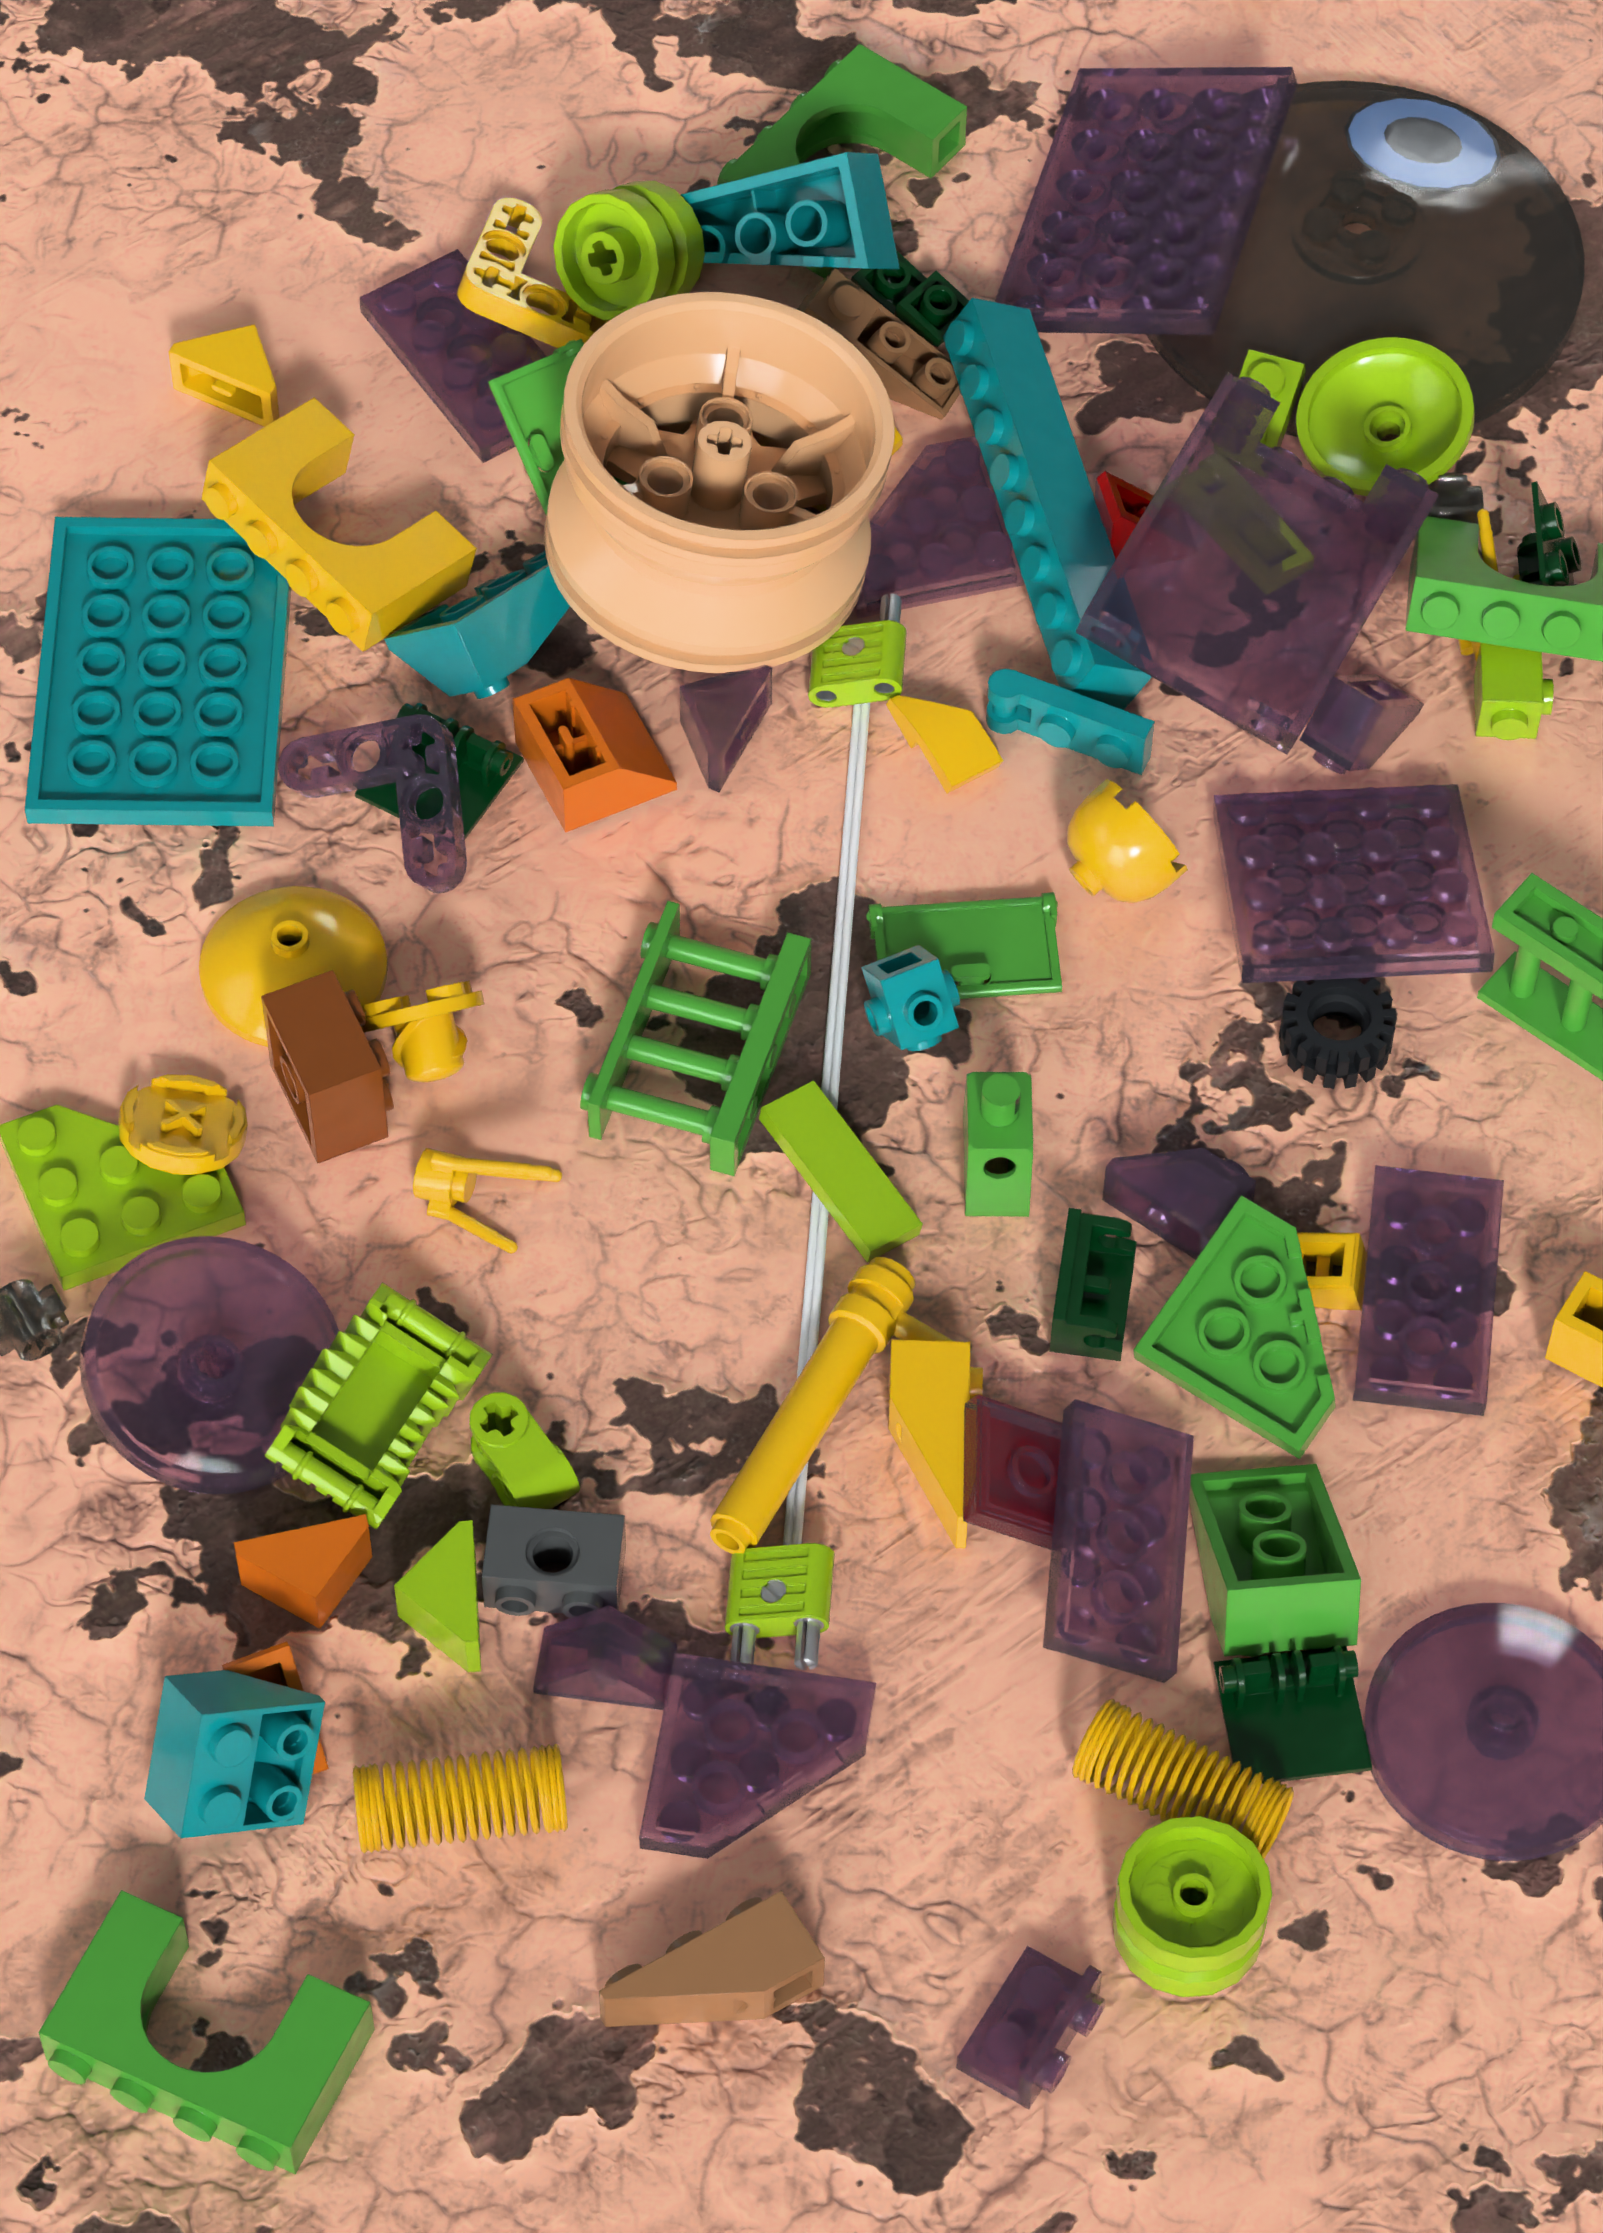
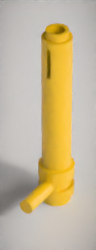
[710,1257,954,1554]

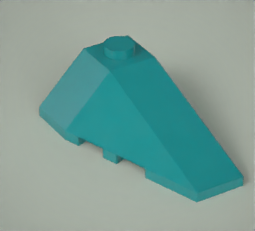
[384,551,570,699]

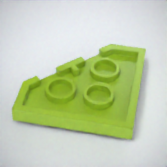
[0,1105,246,1291]

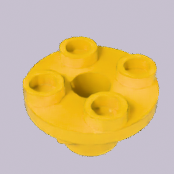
[361,980,485,1082]

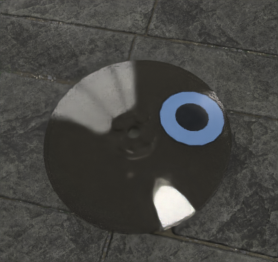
[1124,81,1585,441]

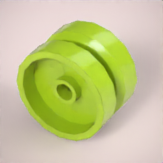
[553,180,705,320]
[1112,1816,1272,1997]

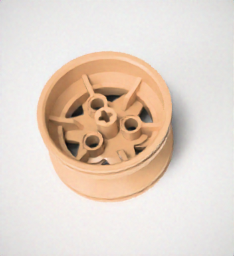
[544,292,895,673]

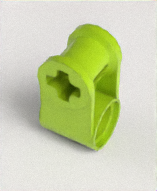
[470,1392,580,1509]

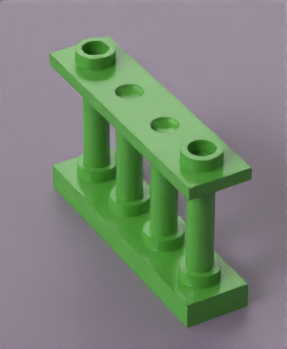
[1477,873,1603,1081]
[580,901,811,1176]

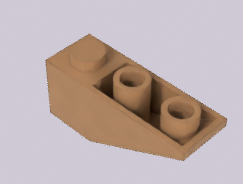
[797,268,961,420]
[599,1891,825,2027]

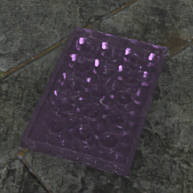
[995,67,1297,335]

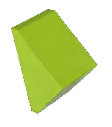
[394,1520,481,1672]

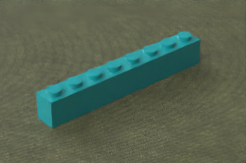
[943,298,1155,710]

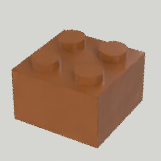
[261,970,394,1164]

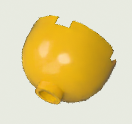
[1067,779,1188,903]

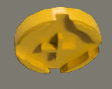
[118,1074,248,1175]

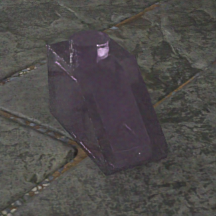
[1299,673,1424,774]
[1102,1148,1256,1260]

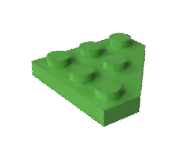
[1133,1195,1336,1459]

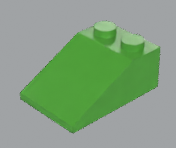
[1186,1464,1361,1657]

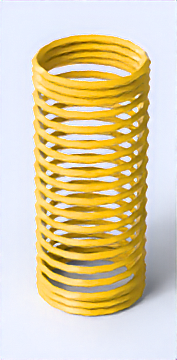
[1072,1699,1294,1859]
[353,1743,568,1854]

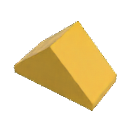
[169,324,280,427]

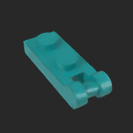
[986,669,1155,775]

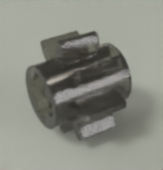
[1418,472,1484,524]
[0,1279,69,1361]

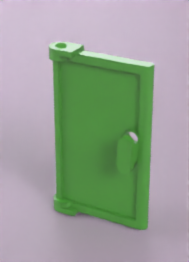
[488,339,629,515]
[866,892,1062,999]

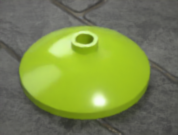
[1296,337,1475,497]

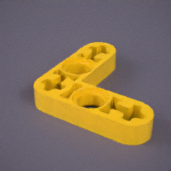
[457,197,609,348]

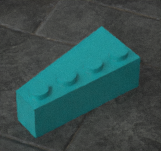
[680,152,900,269]

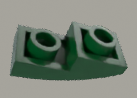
[851,250,969,347]

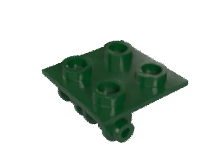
[1517,481,1581,586]
[355,703,524,847]
[1213,1645,1372,1786]

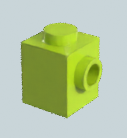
[1474,643,1554,740]

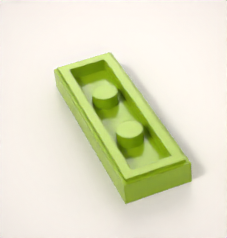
[759,1080,923,1263]

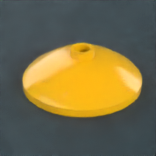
[199,886,388,1047]

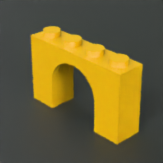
[201,397,477,652]

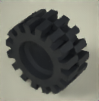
[1279,967,1397,1089]

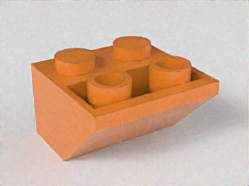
[513,678,677,833]

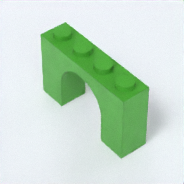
[717,44,967,278]
[1405,515,1603,662]
[38,1890,375,2175]

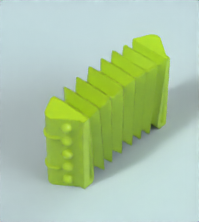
[264,1282,493,1530]

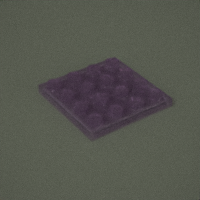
[1213,784,1495,983]

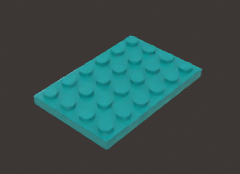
[25,517,291,827]

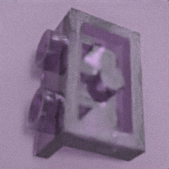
[956,1946,1106,2110]

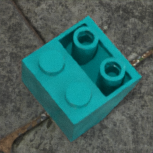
[144,1670,325,1839]

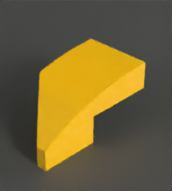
[886,695,1003,794]

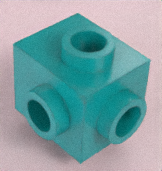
[861,945,960,1051]

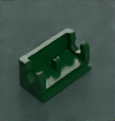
[1049,1208,1137,1361]

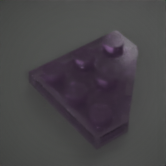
[854,436,1025,619]
[639,1653,876,1859]

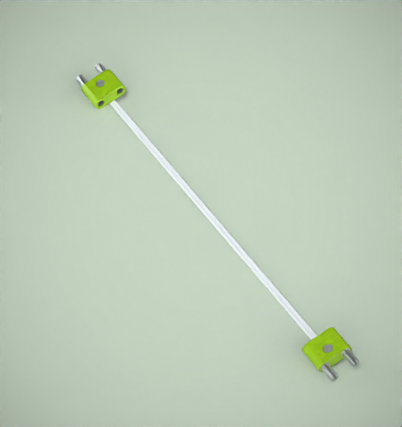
[725,593,907,1675]

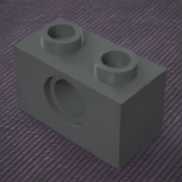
[482,1505,626,1621]

